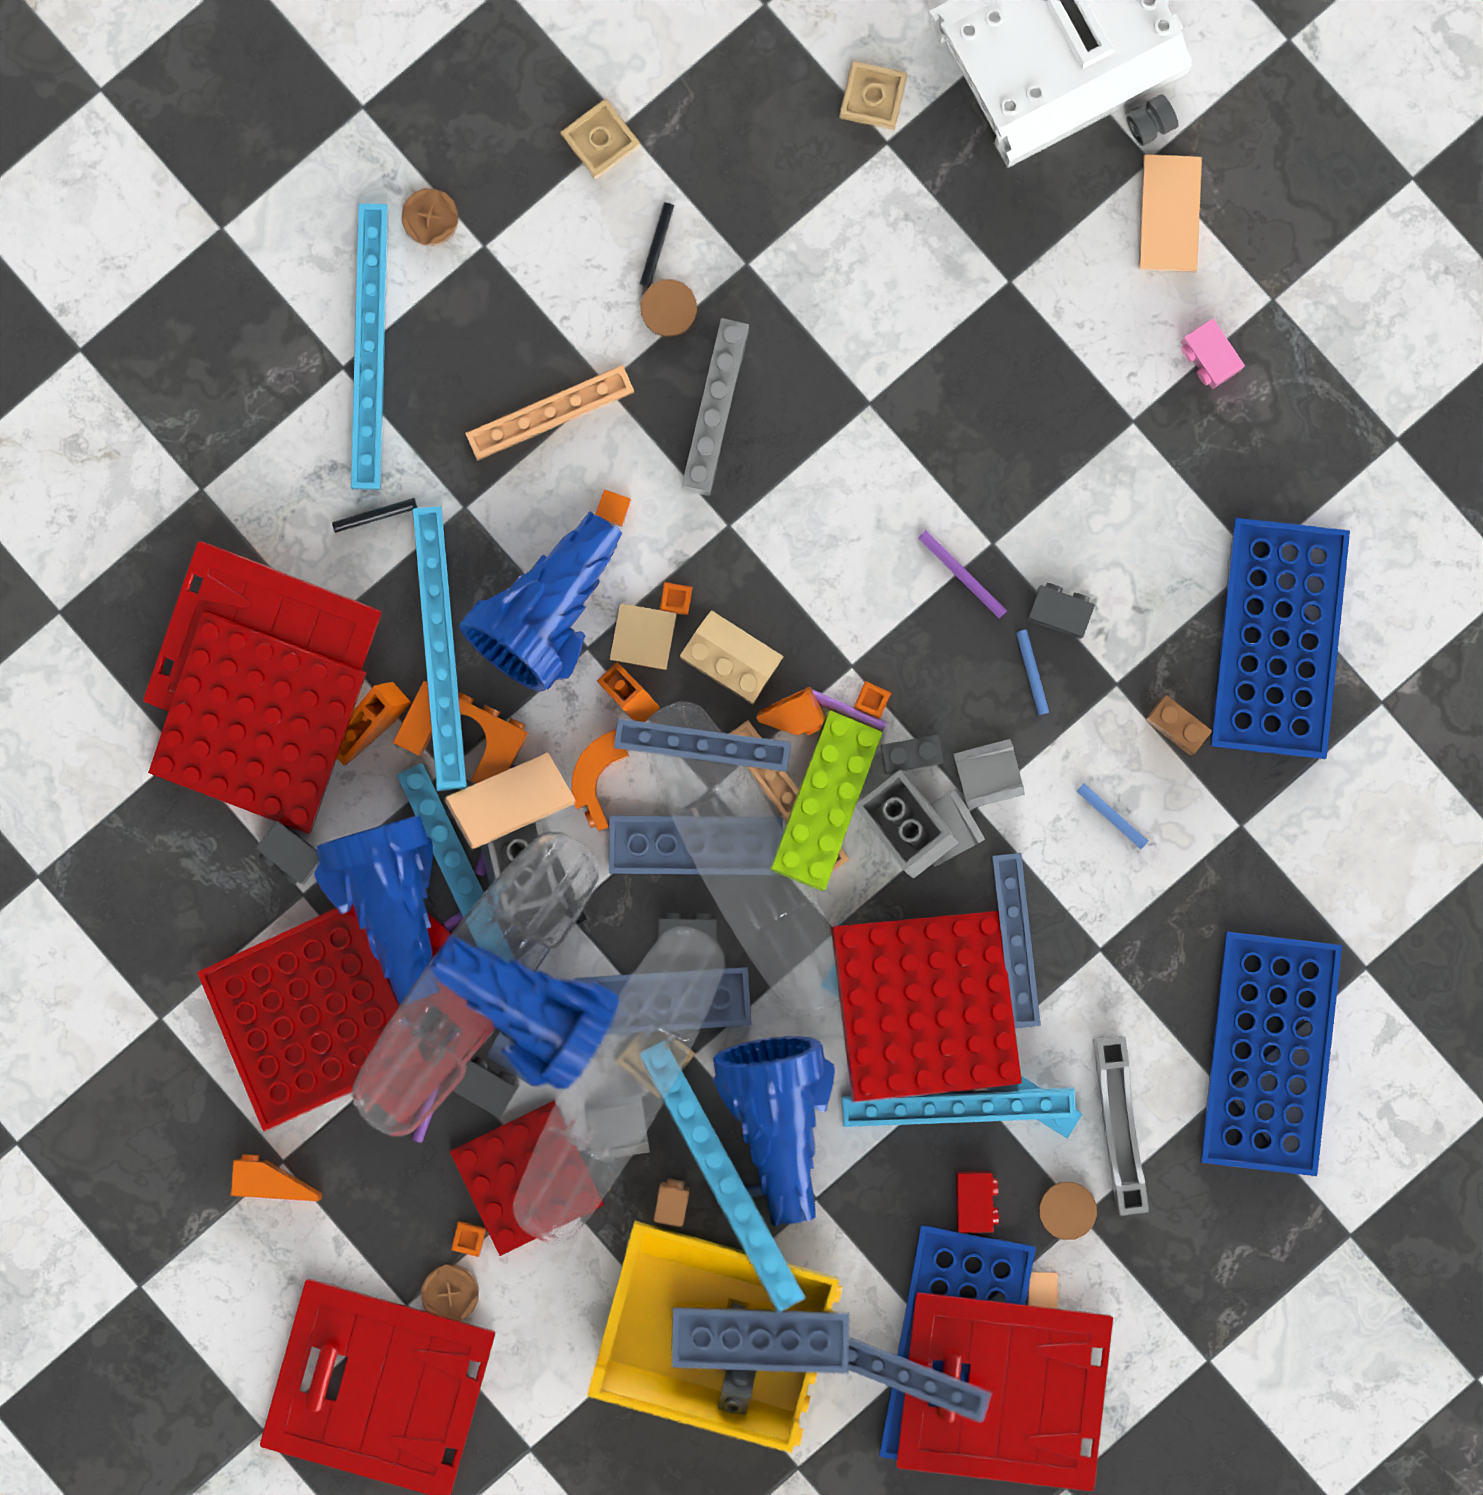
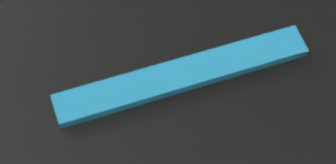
[842,1087,1076,1127]

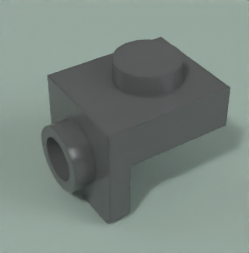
[718,1369,757,1415]

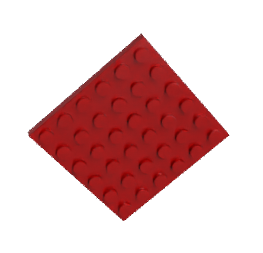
[148,611,367,834]
[197,904,424,1132]
[831,911,1022,1103]

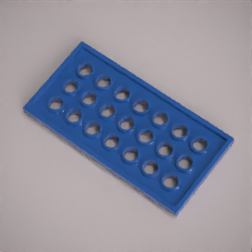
[1210,518,1350,759]
[1200,932,1342,1176]
[879,1225,1036,1460]

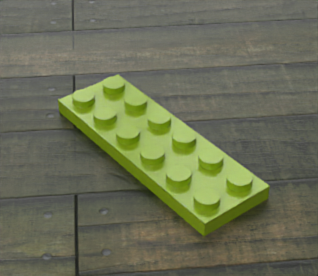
[770,710,883,892]

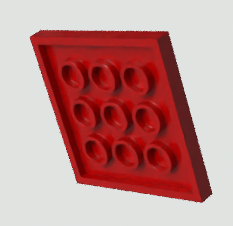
[449,1100,605,1256]

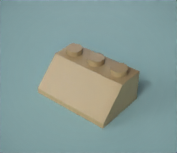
[680,610,784,705]

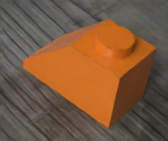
[596,662,660,722]
[756,687,825,736]

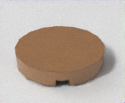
[401,188,459,246]
[640,279,697,337]
[1039,1182,1097,1240]
[421,1264,479,1321]

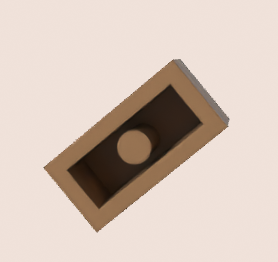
[1145,695,1212,755]
[654,1178,690,1227]

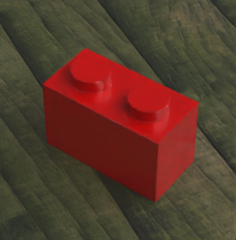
[956,1171,999,1233]

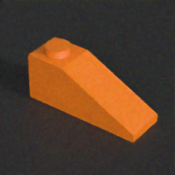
[337,682,411,765]
[231,1154,322,1202]

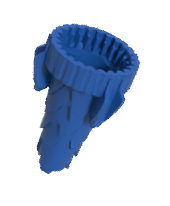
[459,512,622,692]
[314,815,440,1004]
[429,934,619,1090]
[713,1036,835,1226]

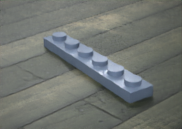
[614,719,791,772]
[992,853,1041,1029]
[849,1337,992,1422]

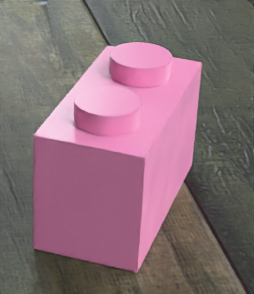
[1181,319,1245,389]

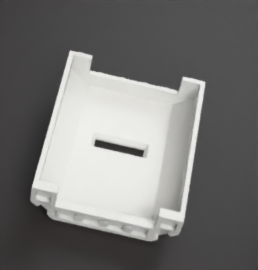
[927,0,1192,168]

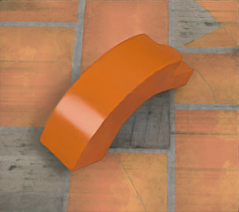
[571,729,630,832]

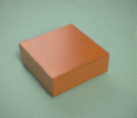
[595,489,631,527]
[660,582,693,616]
[854,681,891,719]
[451,1221,487,1257]

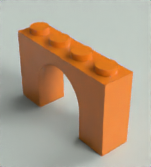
[393,681,529,784]

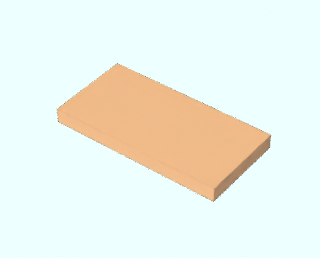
[1139,154,1202,272]
[445,753,575,849]

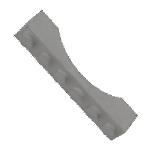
[682,318,749,496]
[1093,1036,1149,1216]

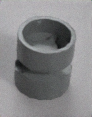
[1125,94,1179,146]

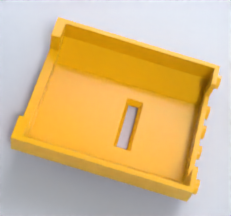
[587,1221,843,1453]

